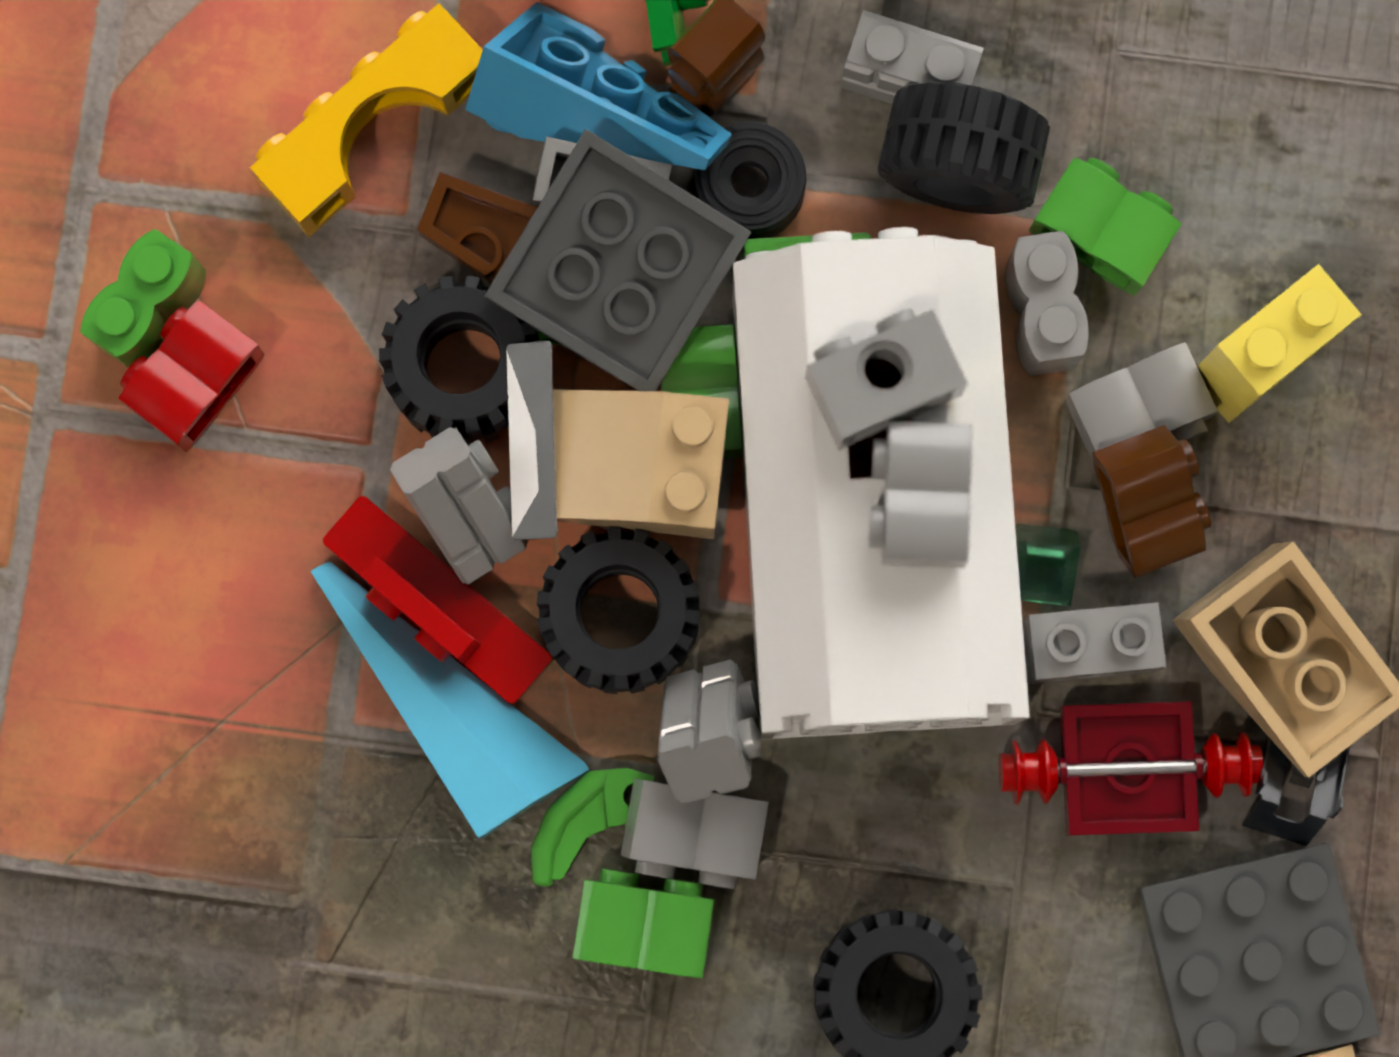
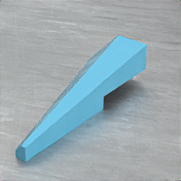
[310,562,590,839]

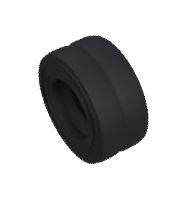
[693,122,806,239]

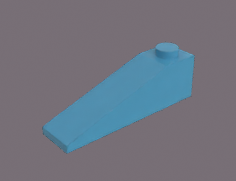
[465,2,732,170]

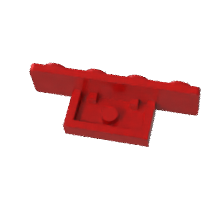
[323,496,552,704]

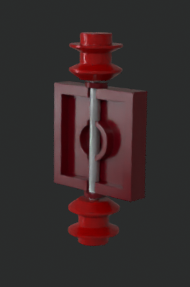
[998,701,1263,836]

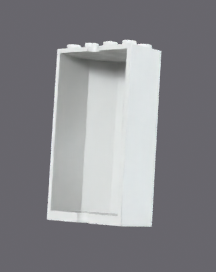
[732,227,1029,740]

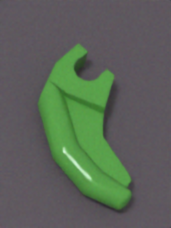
[531,768,656,887]

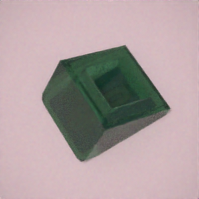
[1015,524,1081,606]

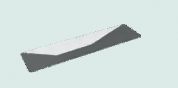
[506,341,557,540]

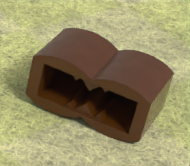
[667,0,765,116]
[1092,425,1211,578]

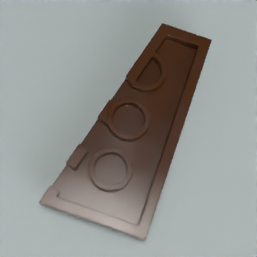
[417,172,538,284]

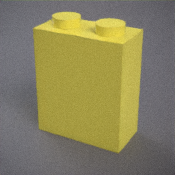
[1197,264,1362,423]

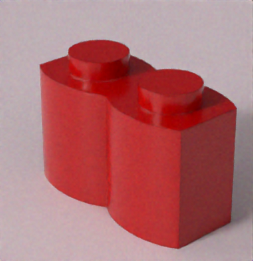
[118,300,265,452]

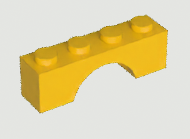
[249,3,483,237]

